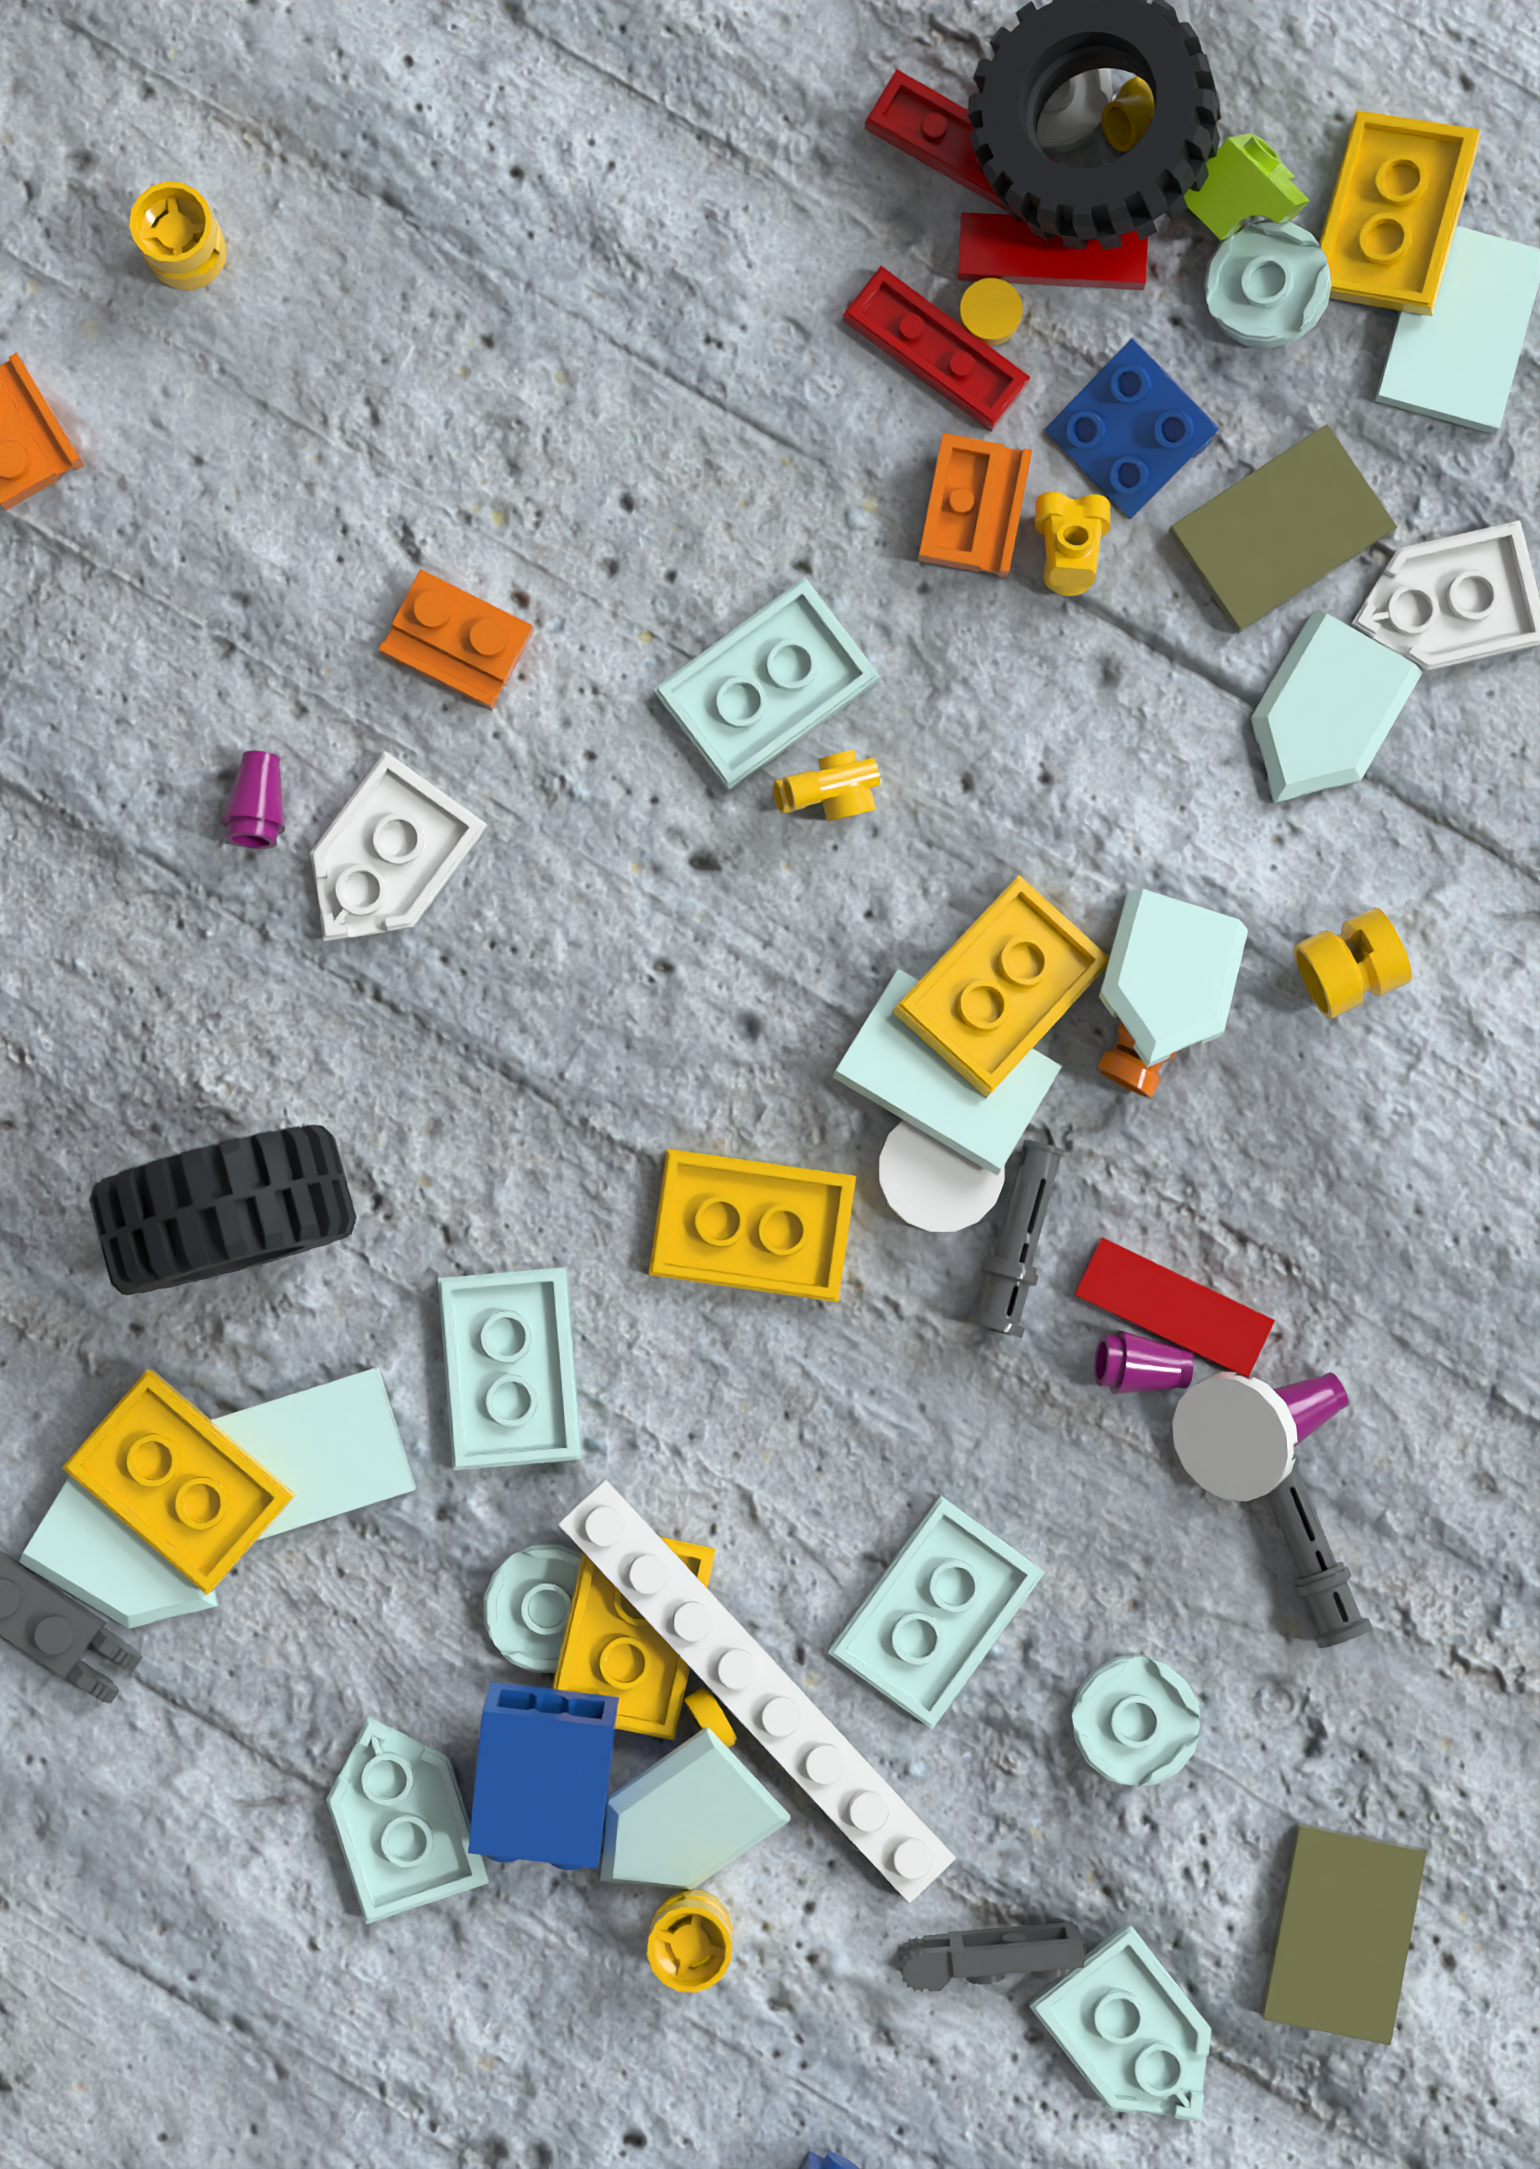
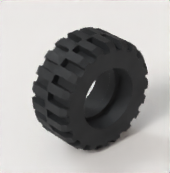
[968,0,1221,250]
[89,1125,357,1295]

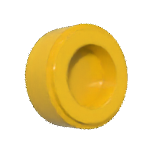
[959,278,1023,346]
[683,1688,737,1748]

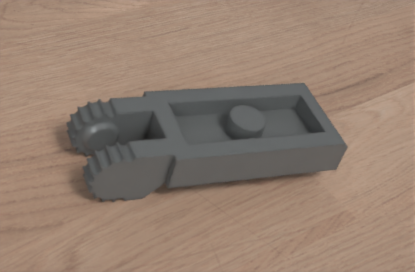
[0,1551,142,1704]
[899,1922,1084,1992]

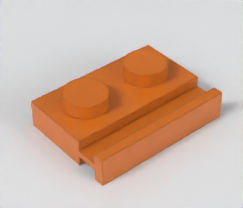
[0,352,84,510]
[918,433,1032,578]
[378,569,534,711]

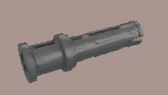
[967,1140,1064,1338]
[1267,1454,1373,1648]

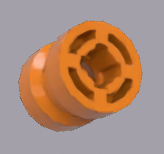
[1096,1022,1177,1099]

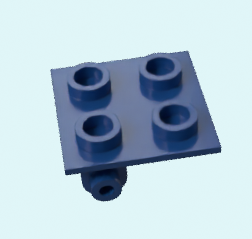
[1044,338,1221,519]

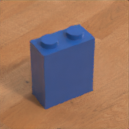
[468,1682,619,1870]

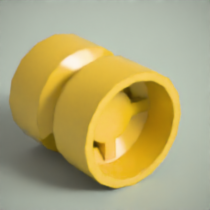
[129,181,227,290]
[1293,907,1412,1020]
[647,1889,733,1993]

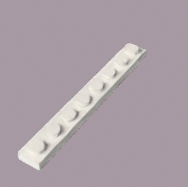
[557,1478,956,1904]

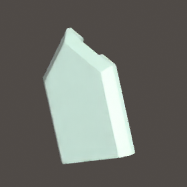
[1250,610,1423,804]
[1099,889,1248,1068]
[19,1475,218,1629]
[326,1716,490,1924]
[600,1726,791,1890]
[1029,1924,1211,2122]

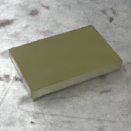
[1168,424,1397,634]
[1260,1822,1427,2045]

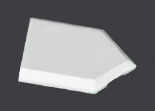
[1351,521,1540,671]
[310,751,488,942]

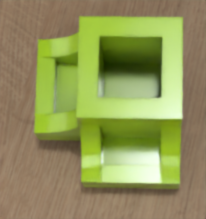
[1184,133,1310,240]

